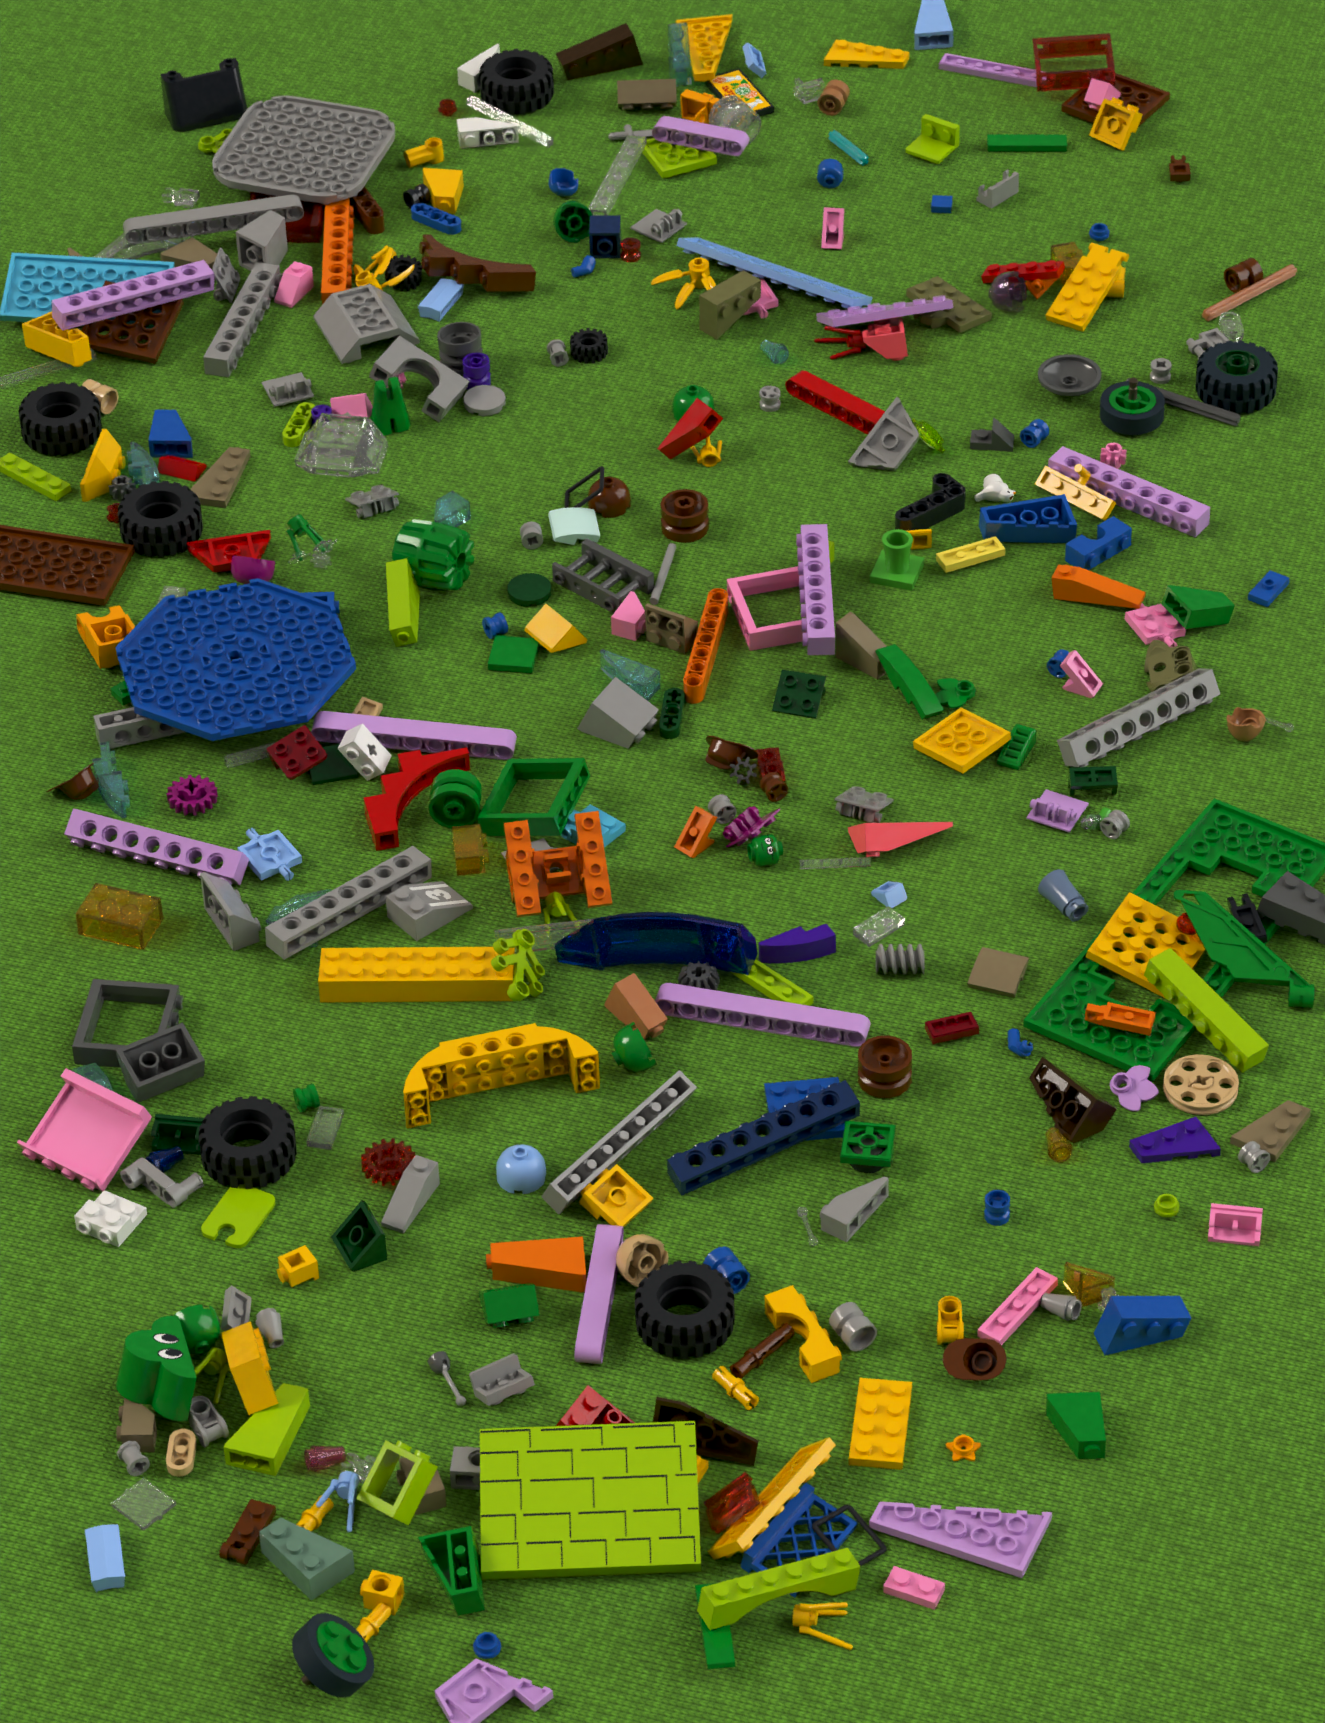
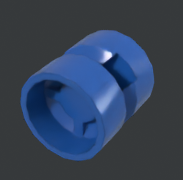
[703,1246,750,1294]

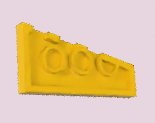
[824,40,909,69]

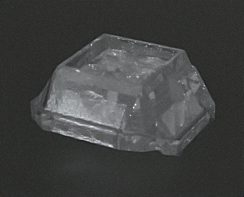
[295,412,388,477]

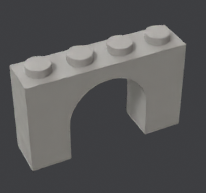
[369,335,469,422]

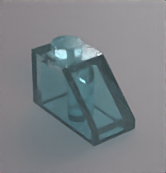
[434,491,471,527]

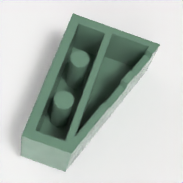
[259,1518,355,1601]

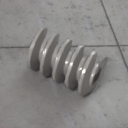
[876,944,924,974]

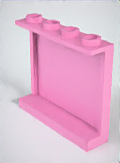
[17,1068,152,1192]

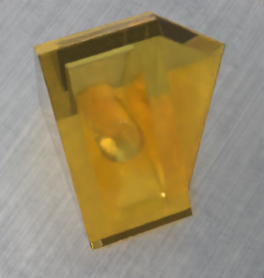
[1063,1262,1115,1307]

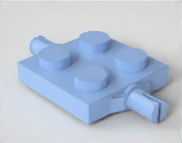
[237,828,302,881]

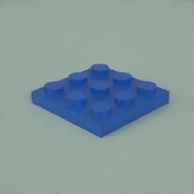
[764,1077,845,1141]

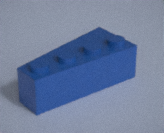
[979,494,1077,543]

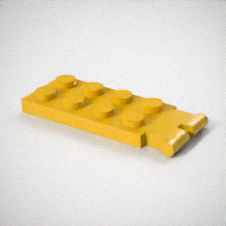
[1046,242,1129,332]

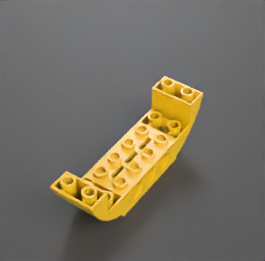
[403,1023,600,1128]

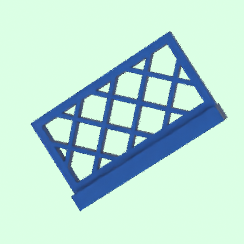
[741,1483,858,1598]

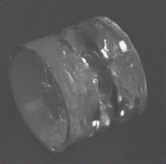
[709,95,761,144]

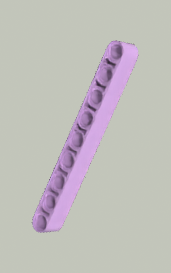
[311,711,517,760]
[655,983,871,1047]

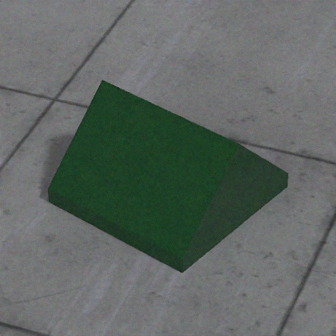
[308,744,358,785]
[331,1200,388,1272]

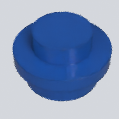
[1089,223,1110,241]
[473,1632,501,1659]

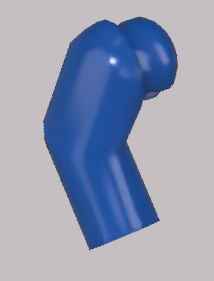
[1008,1028,1033,1057]

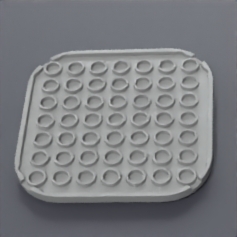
[212,96,395,205]

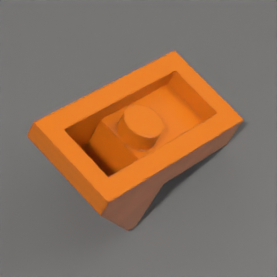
[674,806,718,858]

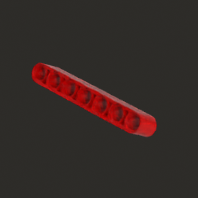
[785,370,885,435]

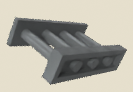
[552,538,654,613]

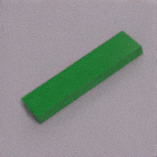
[987,134,1067,152]

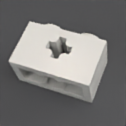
[338,723,392,781]

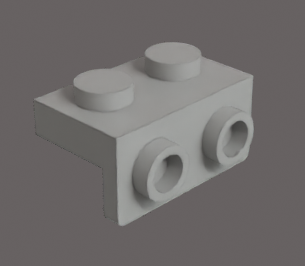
[469,1353,535,1406]

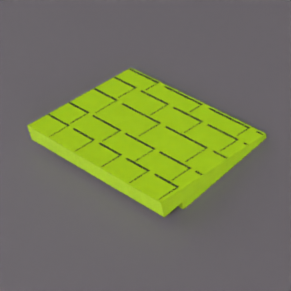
[480,1421,701,1580]

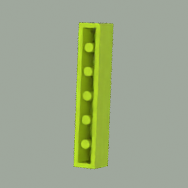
[1144,948,1269,1073]

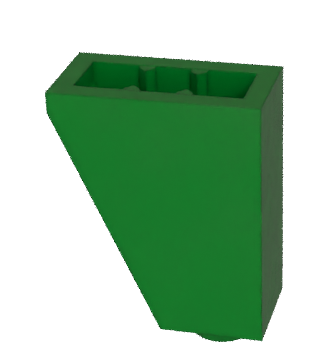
[1161,585,1235,629]
[1046,1392,1106,1459]

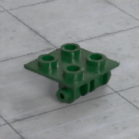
[772,670,826,718]

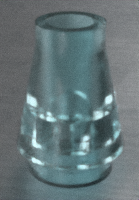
[760,340,789,364]

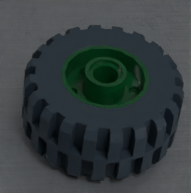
[1196,341,1278,415]

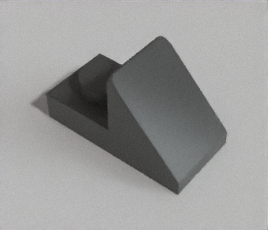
[970,418,1014,452]

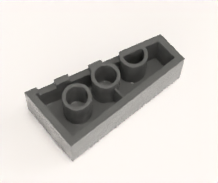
[1257,871,1325,945]

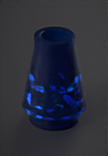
[145,1146,184,1173]

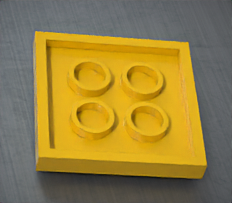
[913,707,1011,774]

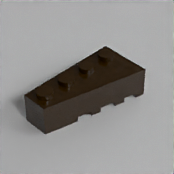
[556,23,643,80]

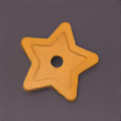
[946,1434,981,1462]

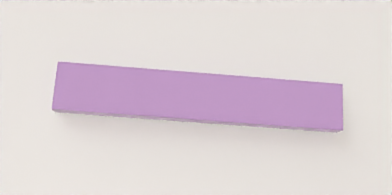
[939,53,1056,90]

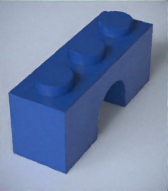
[1065,516,1132,570]

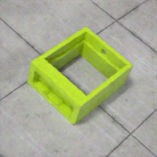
[356,1440,438,1525]

